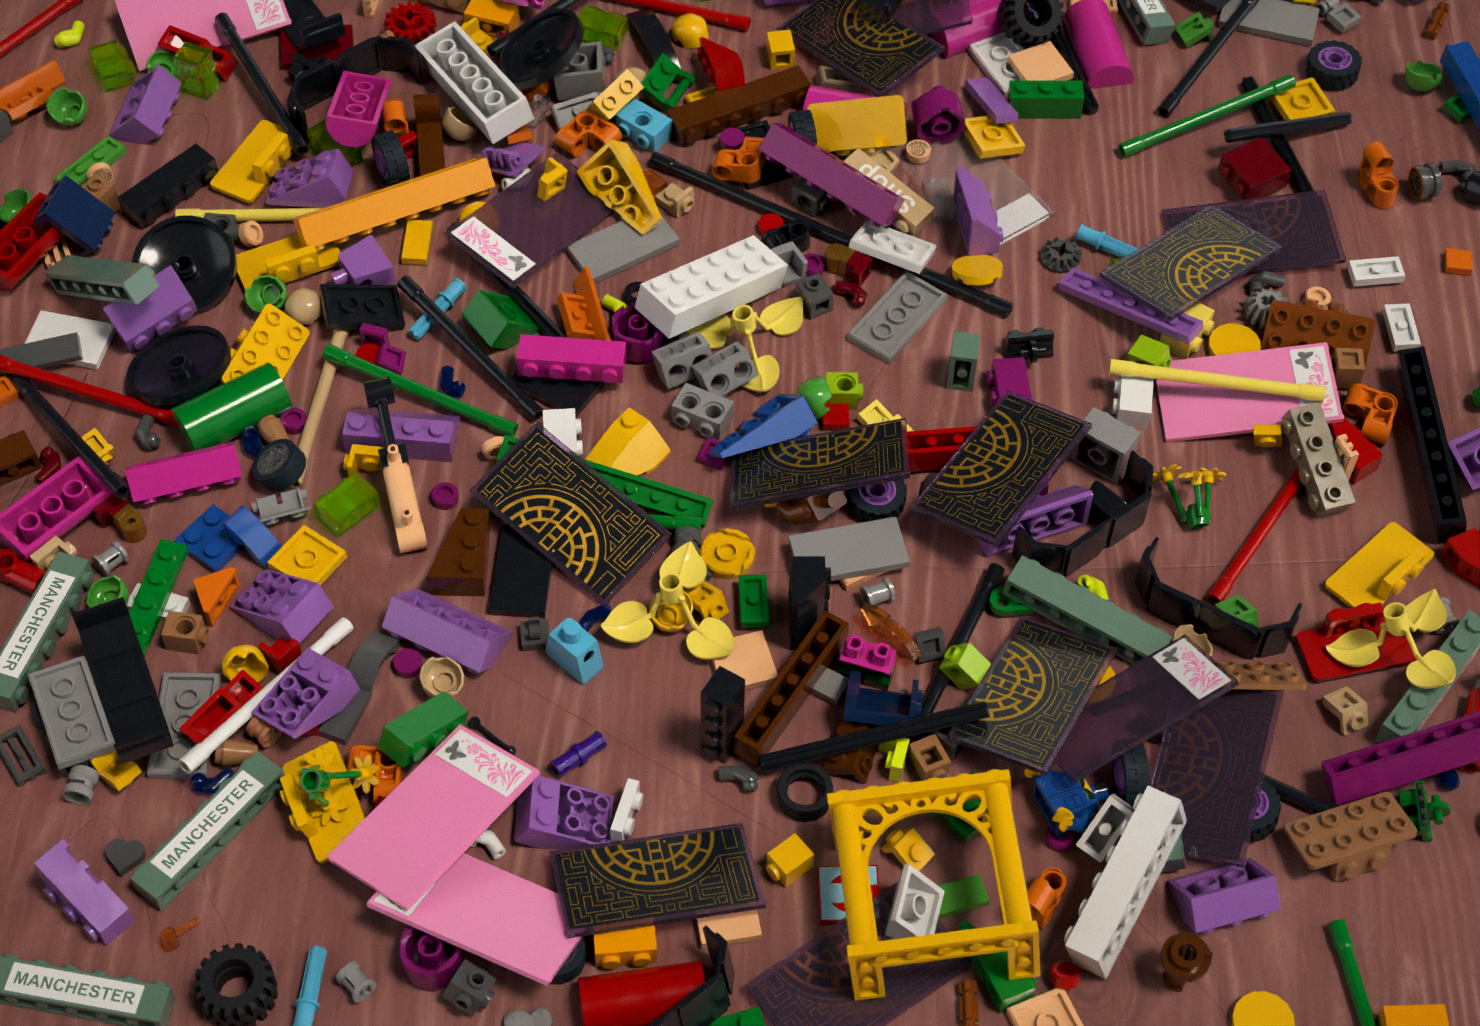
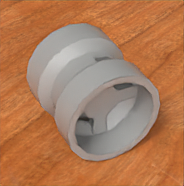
[62,765,100,805]

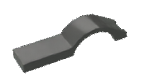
[319,629,402,745]

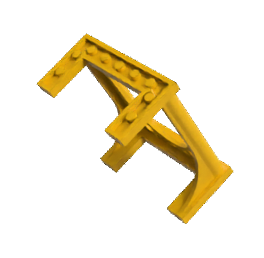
[827,769,1040,1001]

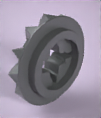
[1040,237,1081,272]

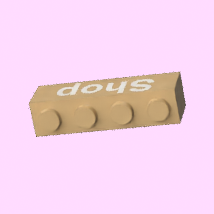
[844,148,935,237]

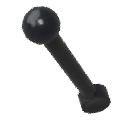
[469,717,516,755]

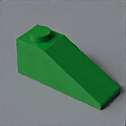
[958,920,1037,1013]

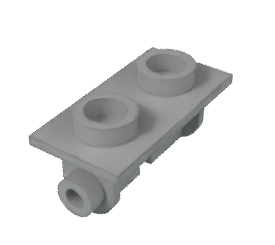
[251,487,311,525]

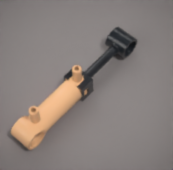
[363,377,428,554]

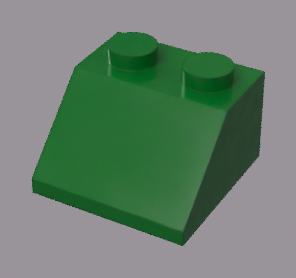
[462,290,540,350]

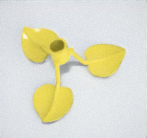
[687,297,803,393]
[601,541,734,660]
[1326,589,1456,689]

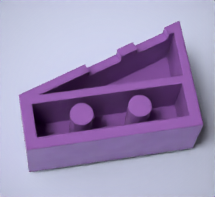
[34,839,134,946]

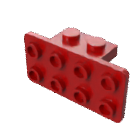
[1296,602,1417,682]

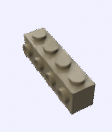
[1281,402,1356,518]

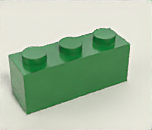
[1007,80,1084,119]
[378,691,469,768]

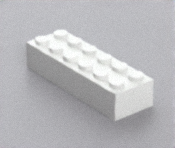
[415,21,534,144]
[635,235,788,339]
[1064,786,1187,979]

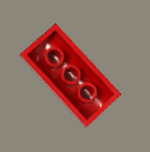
[0,192,65,291]
[578,960,705,1026]

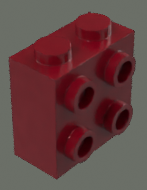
[1218,137,1292,204]

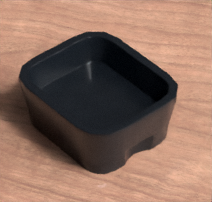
[1089,480,1128,523]

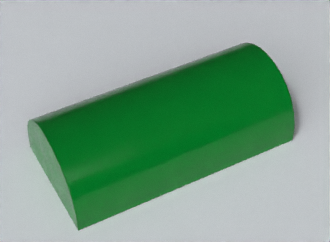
[170,362,293,451]

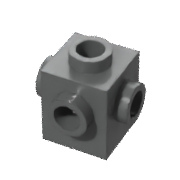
[442,959,496,1016]

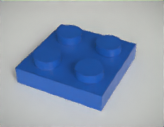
[174,504,245,573]

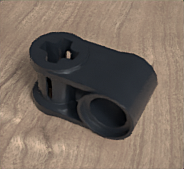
[761,219,810,252]

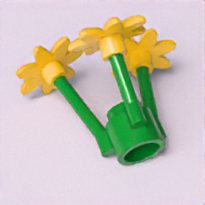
[1153,464,1226,529]
[300,747,380,826]

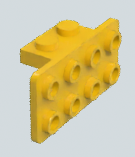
[807,95,907,156]
[210,120,294,203]
[236,234,341,290]
[220,304,310,384]
[1325,522,1434,608]
[280,741,366,863]

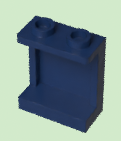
[33,175,116,257]
[843,670,923,725]

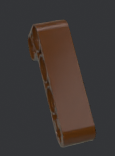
[413,93,445,176]

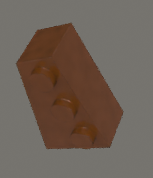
[426,508,491,596]

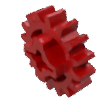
[384,1,437,43]

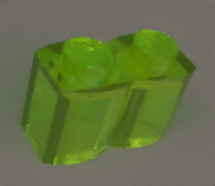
[578,6,628,50]
[88,39,137,92]

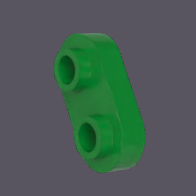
[988,587,1037,617]

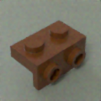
[823,720,879,783]

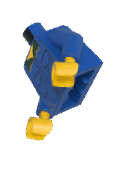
[1021,759,1109,838]

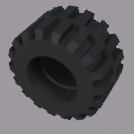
[998,0,1065,47]
[194,943,278,1026]

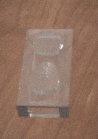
[922,176,958,223]

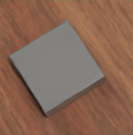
[812,668,849,706]

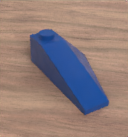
[708,394,818,458]

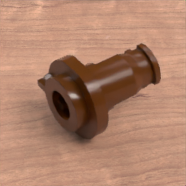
[1160,933,1213,992]

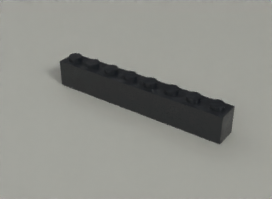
[1397,346,1467,543]

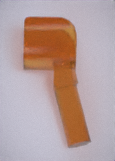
[160,917,200,952]

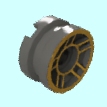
[1408,162,1442,200]

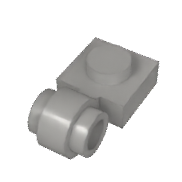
[1316,0,1362,33]

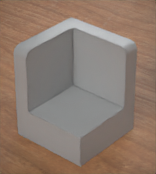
[770,241,808,286]

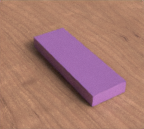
[965,77,1019,124]

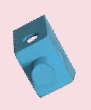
[545,618,604,686]

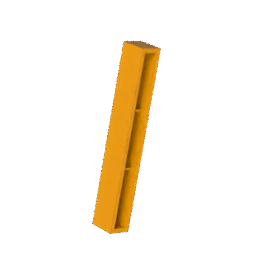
[292,157,495,251]

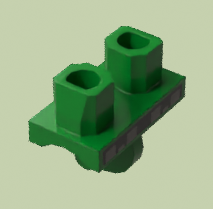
[1399,780,1451,842]

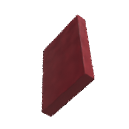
[280,24,354,70]

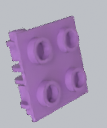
[481,142,547,177]

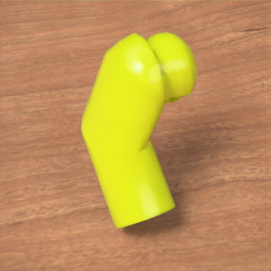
[54,21,85,48]
[601,294,627,319]
[1077,574,1109,600]

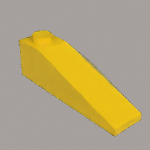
[576,139,662,235]
[585,407,671,476]

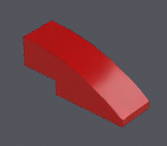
[157,25,238,82]
[179,669,264,744]

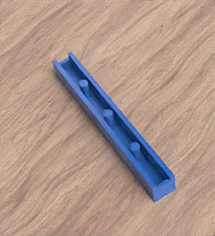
[1439,41,1480,130]

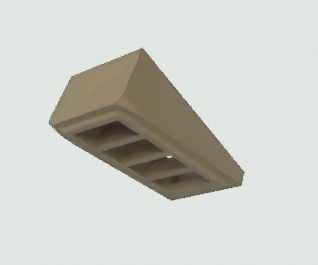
[814,66,868,92]

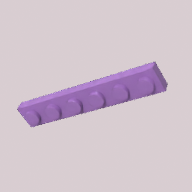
[1058,267,1204,345]

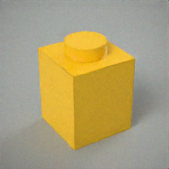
[766,30,795,70]
[766,833,814,888]

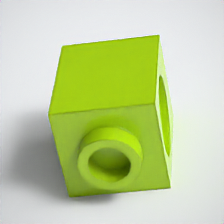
[1128,334,1172,380]
[825,372,863,410]
[939,642,991,690]

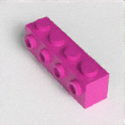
[517,334,626,383]
[125,441,242,505]

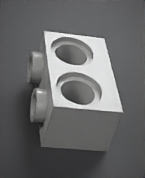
[651,332,712,389]
[692,341,758,397]
[671,383,734,440]

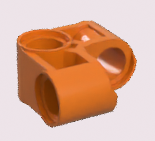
[382,98,409,138]
[555,110,622,157]
[712,136,767,183]
[1357,141,1399,209]
[1342,383,1398,445]
[347,745,405,804]
[1027,868,1067,929]

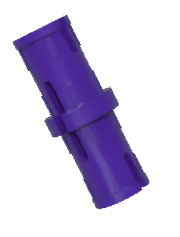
[549,731,607,778]

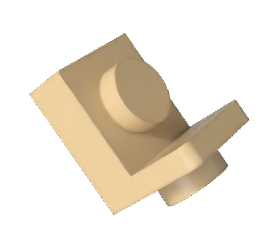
[655,183,695,218]
[29,535,78,571]
[1323,686,1368,735]

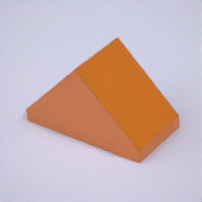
[193,567,241,628]

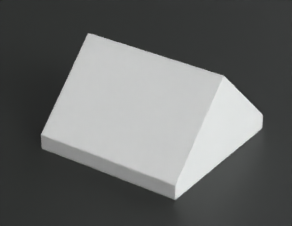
[885,864,944,939]

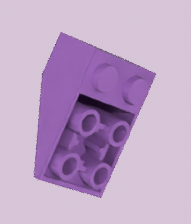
[266,148,354,208]
[230,569,334,644]
[251,647,360,739]
[514,776,614,850]

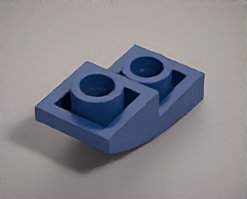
[222,505,282,567]

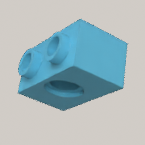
[615,98,673,153]

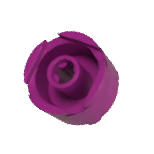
[911,86,965,145]
[612,302,665,364]
[399,926,464,992]

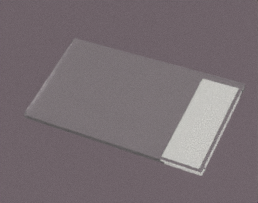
[889,132,1055,245]

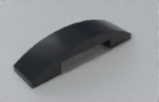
[626,8,681,68]

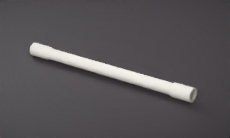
[178,617,353,774]

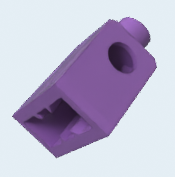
[329,235,396,285]

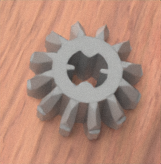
[1244,287,1287,330]

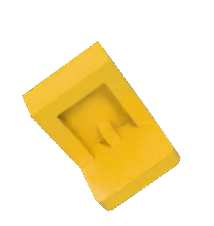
[1254,425,1282,447]
[82,428,116,465]
[89,751,142,791]
[881,827,935,871]

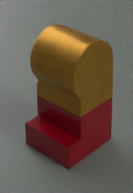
[824,243,872,287]
[93,494,147,543]

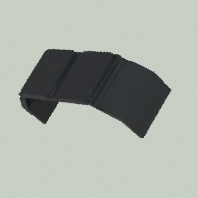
[282,0,346,53]
[287,35,423,144]
[1012,450,1153,576]
[1135,537,1303,660]
[72,597,174,764]
[648,925,735,1026]

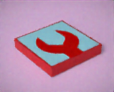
[817,865,881,926]

